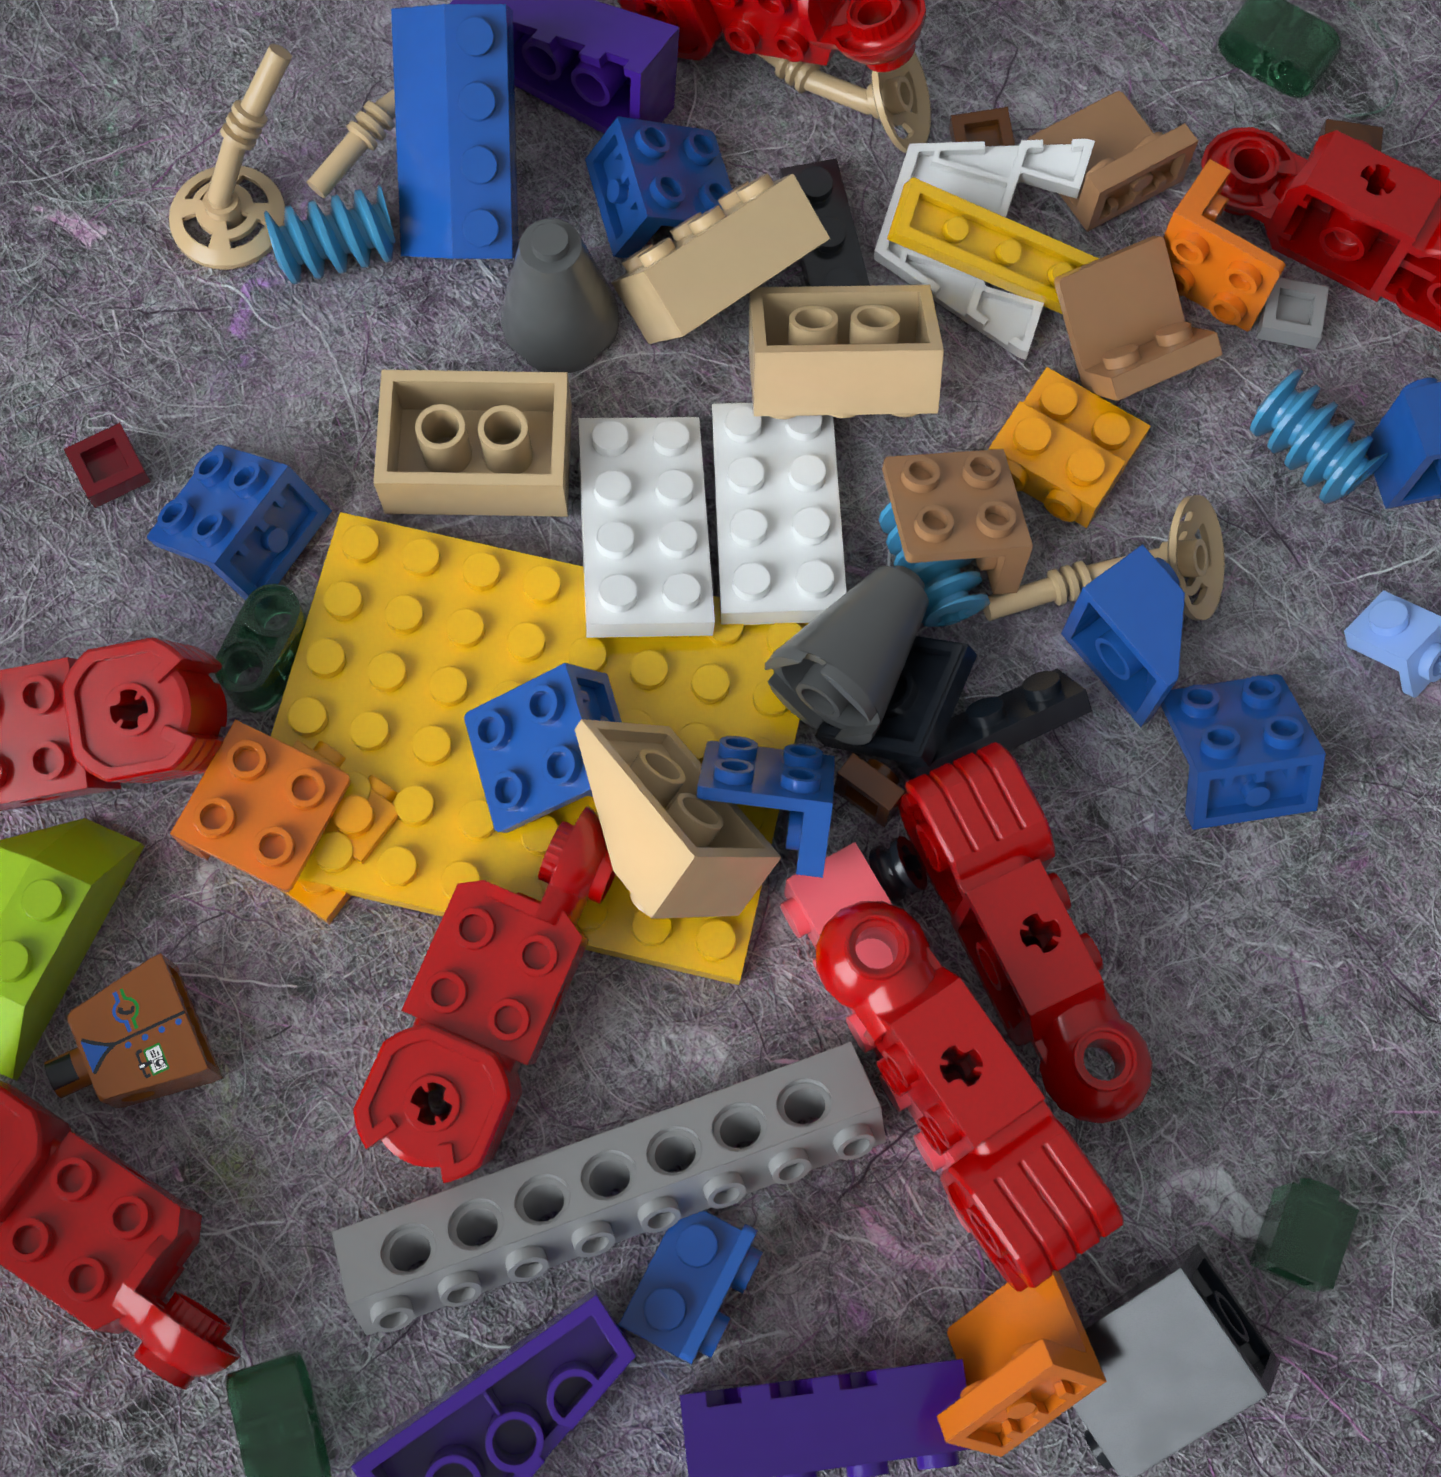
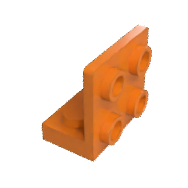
[1163,159,1286,332]
[170,719,351,892]
[937,1271,1107,1457]

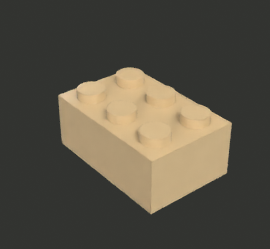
[611,173,830,344]
[749,285,944,419]
[373,370,572,517]

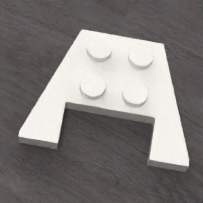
[874,139,1095,360]

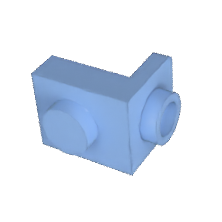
[1344,590,1441,698]

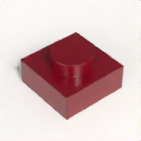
[64,423,151,508]

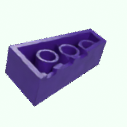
[449,0,679,134]
[351,1289,636,1477]
[680,1359,970,1477]

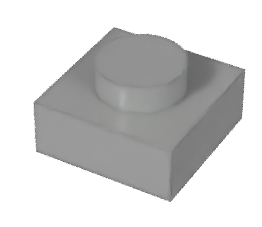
[1256,277,1329,350]

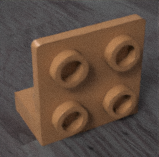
[1027,91,1198,232]
[1054,236,1223,401]
[882,449,1033,595]

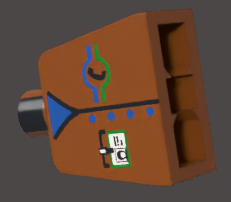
[44,953,223,1108]

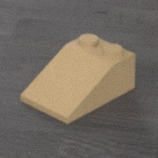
[575,719,781,919]

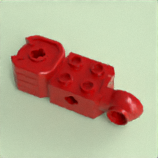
[617,0,926,72]
[1201,127,1441,332]
[0,637,227,811]
[898,742,1153,1124]
[353,806,616,1183]
[816,901,1124,1292]
[0,1080,241,1390]

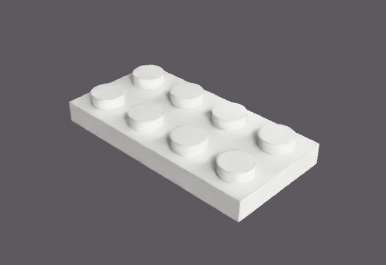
[712,403,847,625]
[578,417,715,638]

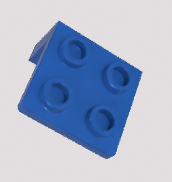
[585,117,732,258]
[147,444,332,607]
[464,663,622,833]
[1161,674,1326,830]
[696,736,835,878]
[618,1210,763,1365]

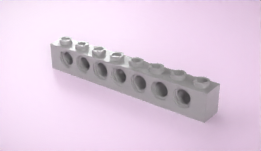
[331,1042,886,1336]

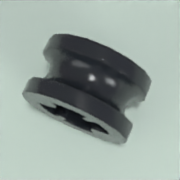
[869,836,927,902]

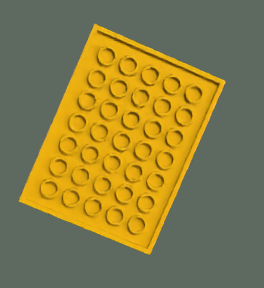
[236,512,809,985]

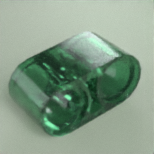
[1218,0,1341,98]
[215,584,307,713]
[226,1351,331,1477]

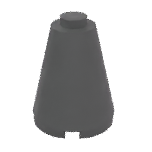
[501,218,619,373]
[765,566,929,745]

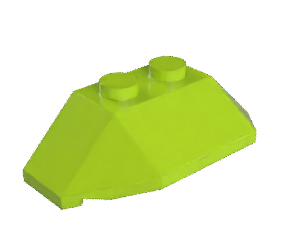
[0,818,145,1081]

